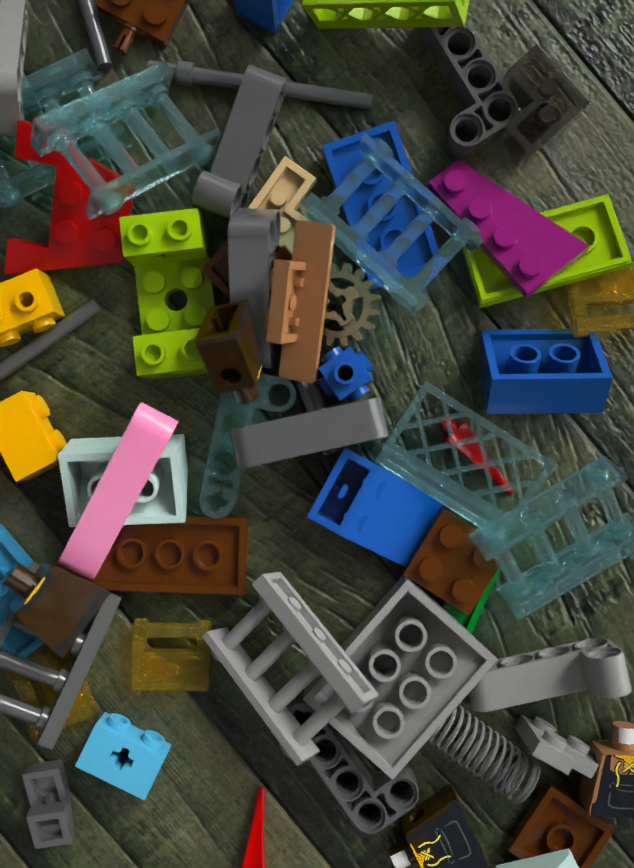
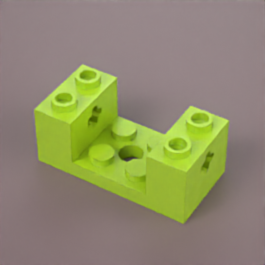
[119,208,216,380]

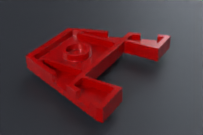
[4,120,135,274]

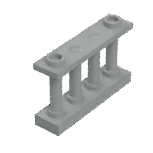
[202,572,379,766]

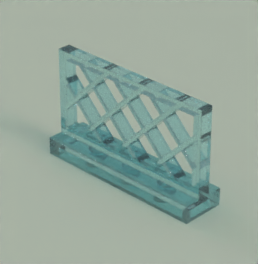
[375,380,558,545]

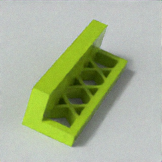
[302,0,469,29]

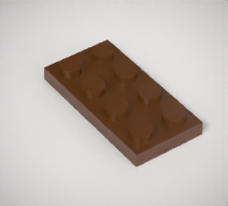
[93,515,249,595]

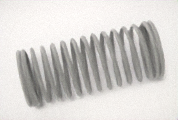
[428,705,540,805]

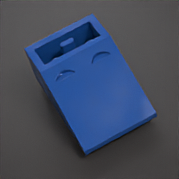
[307,447,444,567]

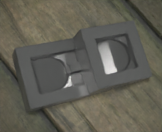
[22,759,74,849]

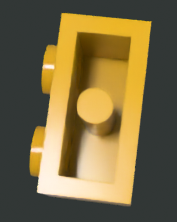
[0,268,65,347]
[0,391,67,482]

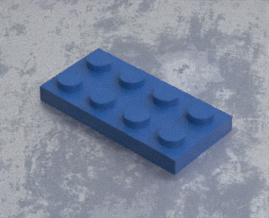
[322,121,444,292]

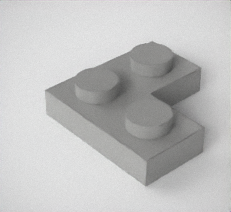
[514,714,599,779]

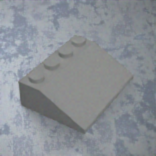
[303,575,498,780]

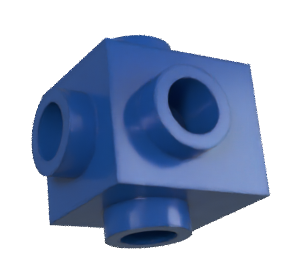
[317,346,374,403]

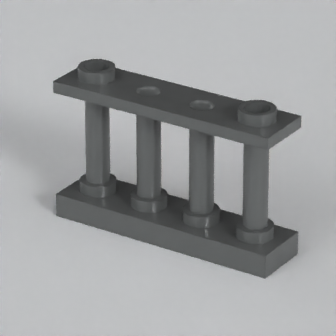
[0,560,122,750]

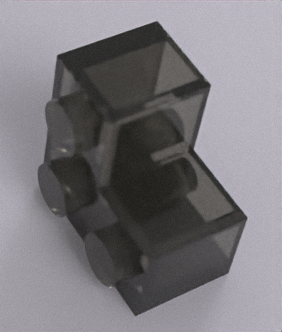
[495,44,590,171]

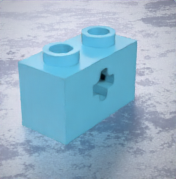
[75,712,172,801]

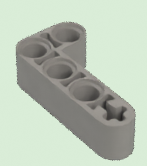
[0,0,28,137]
[468,638,632,712]

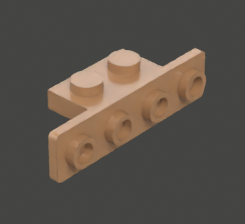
[264,220,336,383]

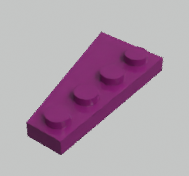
[428,160,589,299]

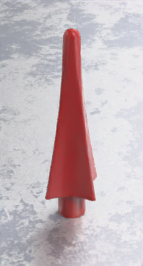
[437,414,514,495]
[241,786,266,868]

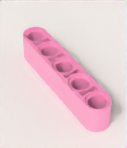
[57,402,178,582]

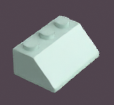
[58,434,188,527]

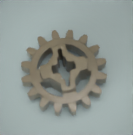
[322,262,382,346]

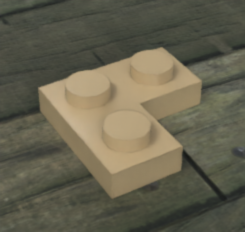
[248,156,316,253]

